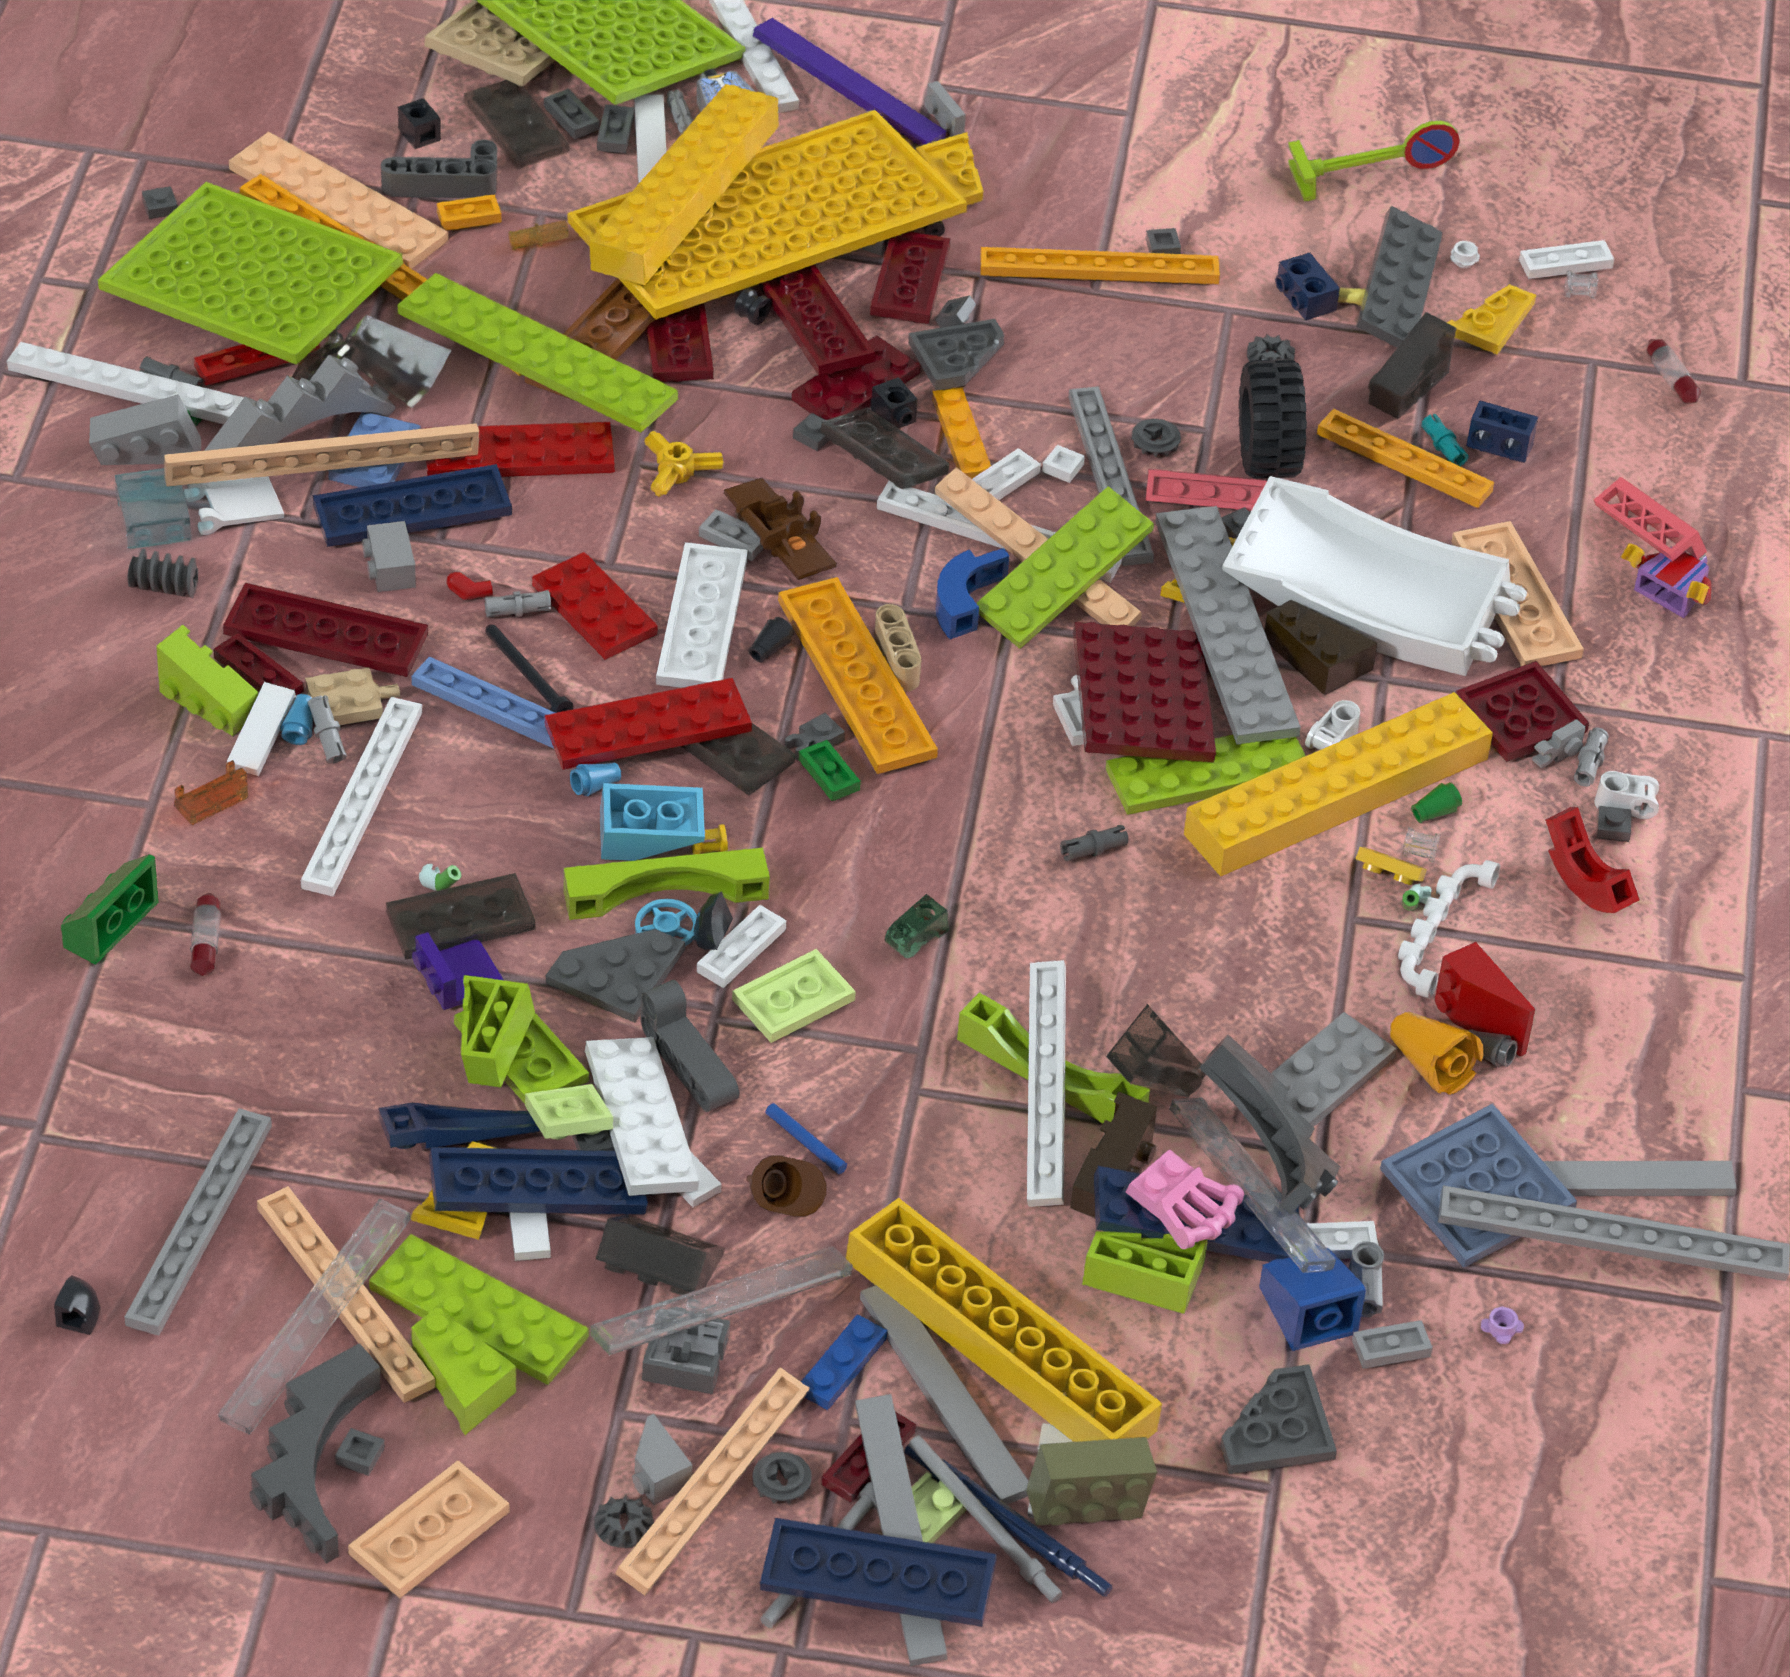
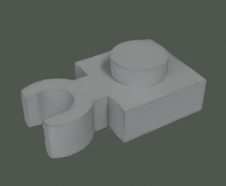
[1532,719,1585,768]

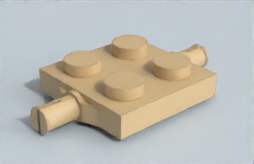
[291,668,400,725]

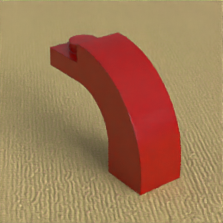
[1545,807,1640,913]

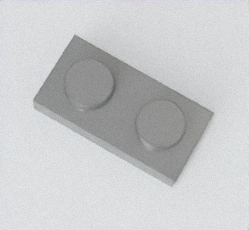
[925,81,966,137]
[699,509,764,561]
[1352,1320,1433,1369]

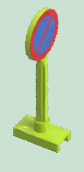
[1288,120,1460,201]

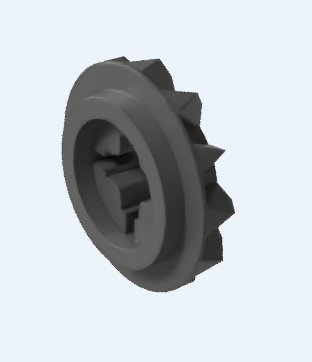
[1247,334,1295,361]
[1131,419,1181,457]
[753,1452,812,1504]
[594,1494,654,1548]

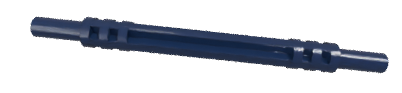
[904,1444,1113,1597]

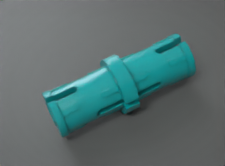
[1421,414,1468,467]

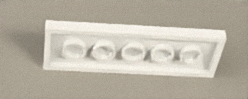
[656,542,748,688]
[585,1037,699,1195]

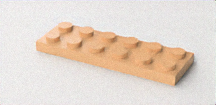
[1451,521,1584,666]

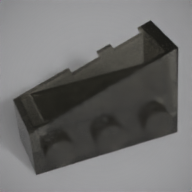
[338,315,452,408]

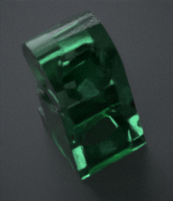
[884,894,949,958]

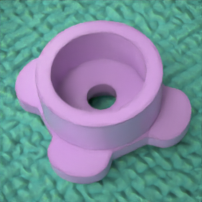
[1481,1307,1524,1344]

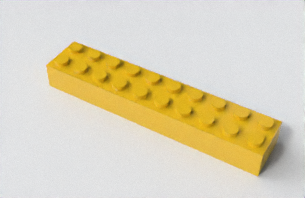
[589,84,779,285]
[1184,692,1493,877]
[846,1198,1163,1442]

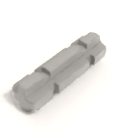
[667,89,693,134]

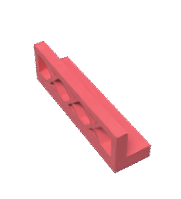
[1146,468,1268,511]
[1594,477,1707,561]

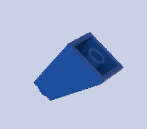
[1259,1248,1366,1351]

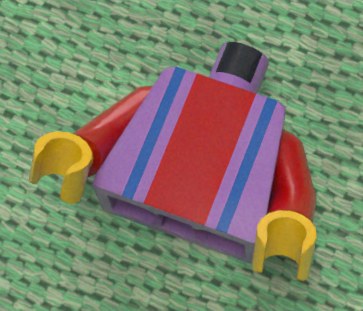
[1620,543,1711,618]

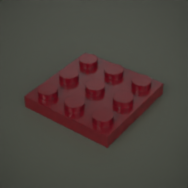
[1455,661,1589,762]

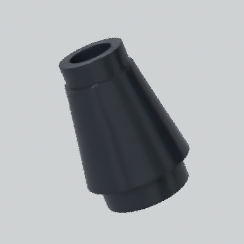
[748,617,794,663]

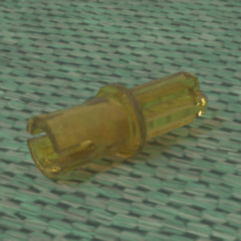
[508,220,569,250]

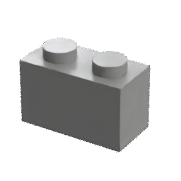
[362,521,416,592]

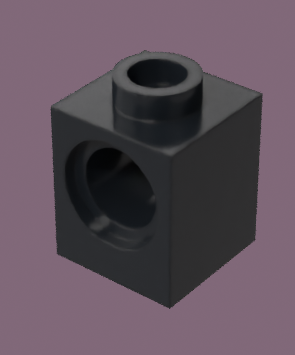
[398,98,441,149]
[871,377,918,432]

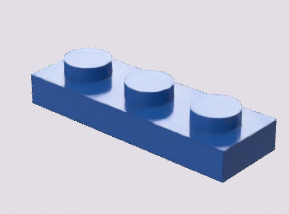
[801,1314,888,1410]

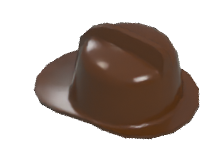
[746,1155,827,1217]

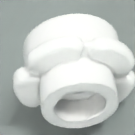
[1451,241,1480,268]

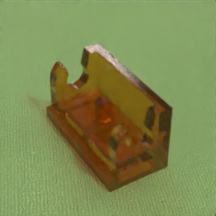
[174,760,248,825]

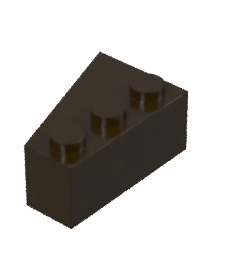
[1264,600,1378,695]
[1070,1092,1157,1218]

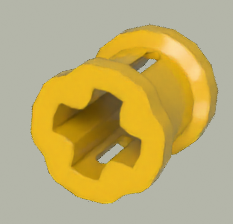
[691,824,728,855]

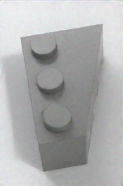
[89,394,201,465]

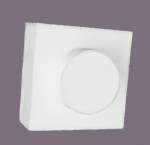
[1042,445,1085,483]

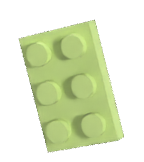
[732,949,856,1043]

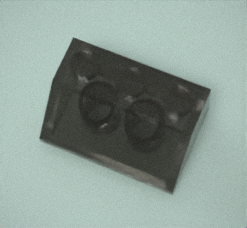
[595,1214,725,1297]

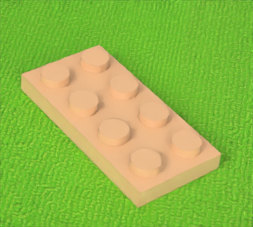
[348,1460,509,1598]

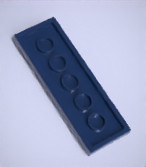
[312,464,512,547]
[429,1147,648,1215]
[1094,1166,1302,1262]
[760,1518,996,1627]

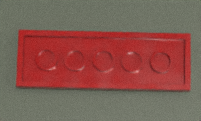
[424,422,615,477]
[544,678,752,770]

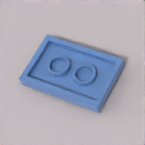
[328,412,421,487]

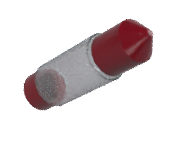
[1646,339,1701,404]
[190,893,221,976]

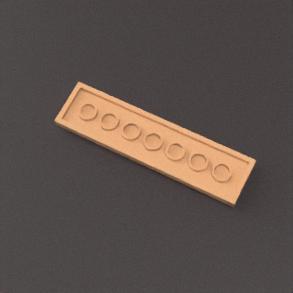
[229,132,448,269]

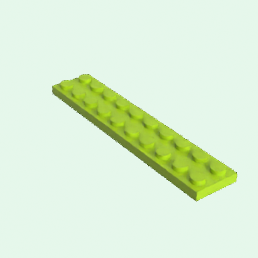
[397,273,678,433]

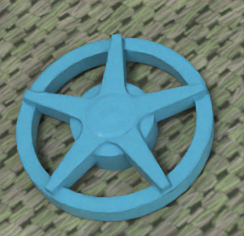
[635,899,697,946]

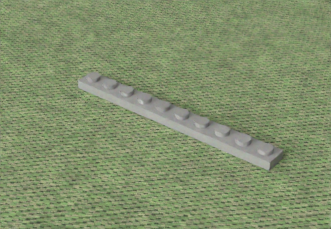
[1438,1186,1790,1281]

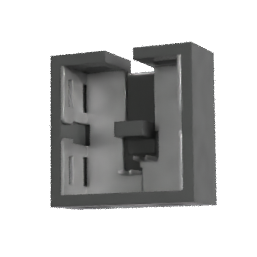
[642,1307,730,1395]

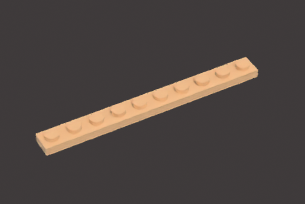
[164,423,479,487]

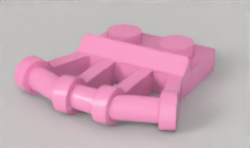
[1126,1149,1244,1249]

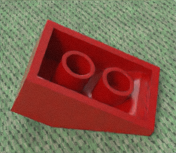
[1434,942,1536,1056]

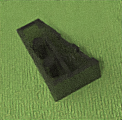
[1368,312,1456,419]
[1106,1004,1206,1097]

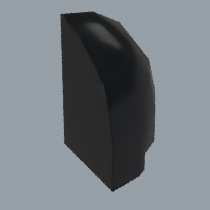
[693,891,733,950]
[54,1275,101,1335]

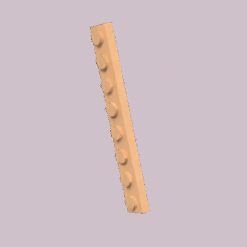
[935,467,1142,626]
[257,1186,435,1403]
[615,1367,810,1596]

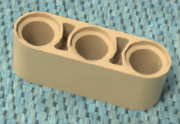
[874,604,921,692]

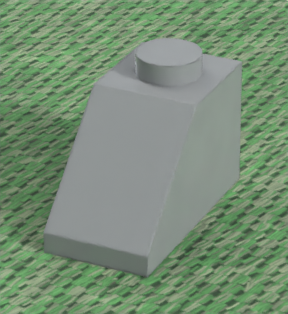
[632,1414,692,1505]

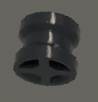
[734,288,772,325]

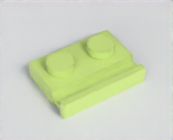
[911,1472,967,1543]

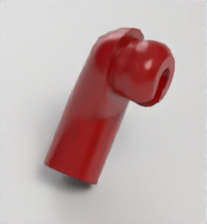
[446,572,493,600]

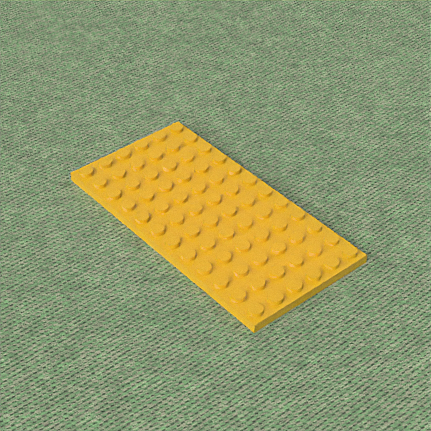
[567,110,967,319]

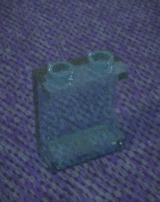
[114,468,191,549]

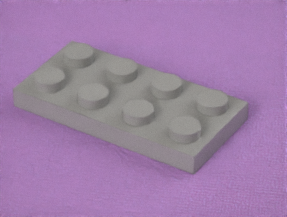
[1271,1012,1397,1127]

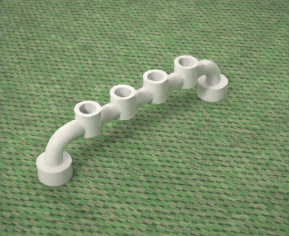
[1398,860,1500,999]

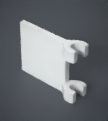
[184,476,284,535]

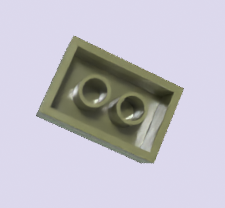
[1026,1437,1157,1526]

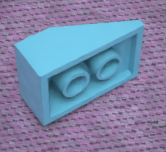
[600,783,705,861]

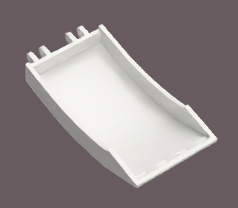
[1222,476,1527,676]

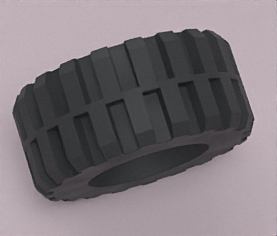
[1239,359,1307,478]

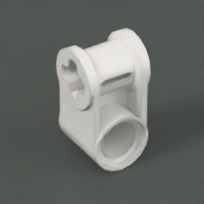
[1305,700,1360,750]
[1594,771,1659,819]

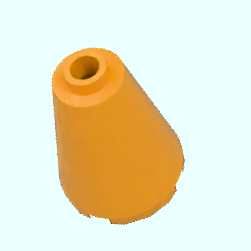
[1390,1012,1483,1095]

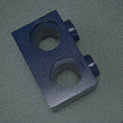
[1275,252,1340,321]
[1466,400,1538,463]

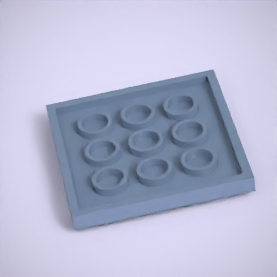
[1380,1103,1577,1268]

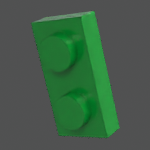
[798,740,861,801]

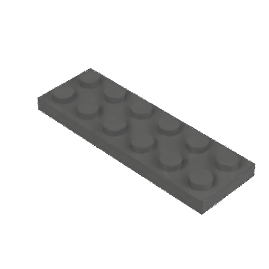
[1356,206,1443,353]

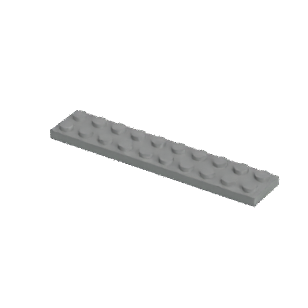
[1155,506,1301,744]

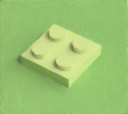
[525,1084,613,1139]

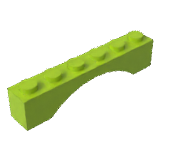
[563,847,770,920]
[957,992,1150,1123]

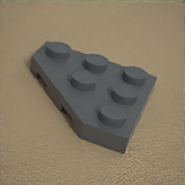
[908,319,1004,390]
[545,929,686,1023]
[1220,1364,1337,1474]

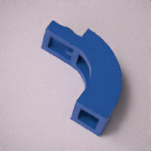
[935,548,1010,640]

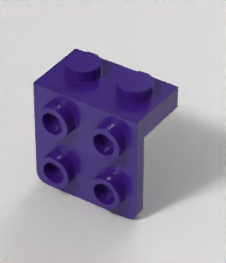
[412,932,504,1010]

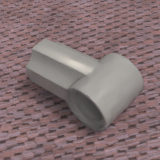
[1349,1241,1384,1317]

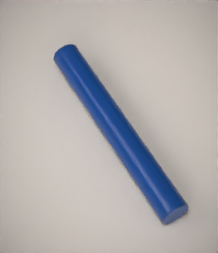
[765,1103,847,1174]

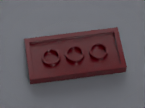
[870,232,951,324]
[646,303,714,382]
[791,335,921,430]

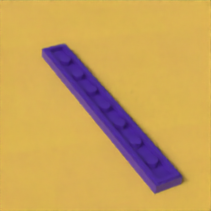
[752,17,947,146]

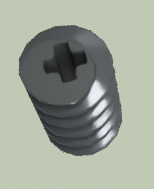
[127,549,199,598]

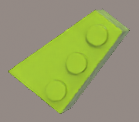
[156,625,258,736]
[461,975,535,1088]
[1082,1231,1208,1314]
[411,1307,516,1435]

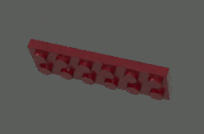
[757,264,876,376]
[223,582,428,677]

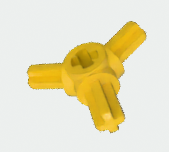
[644,431,723,497]

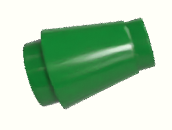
[1411,782,1462,823]

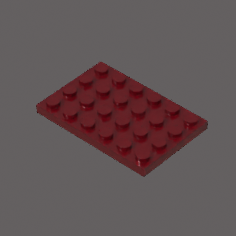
[1073,622,1216,763]

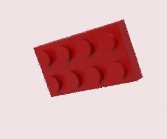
[532,552,658,660]

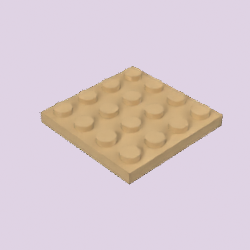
[424,0,556,86]

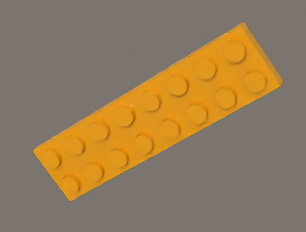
[778,577,938,774]

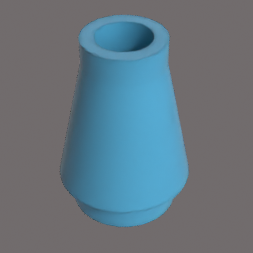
[280,694,313,745]
[570,762,621,796]

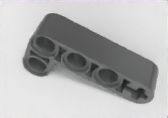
[381,139,497,198]
[641,979,740,1112]

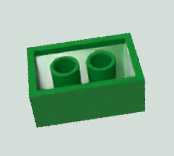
[61,854,159,965]

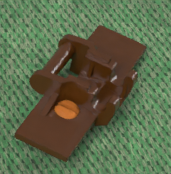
[724,478,837,580]

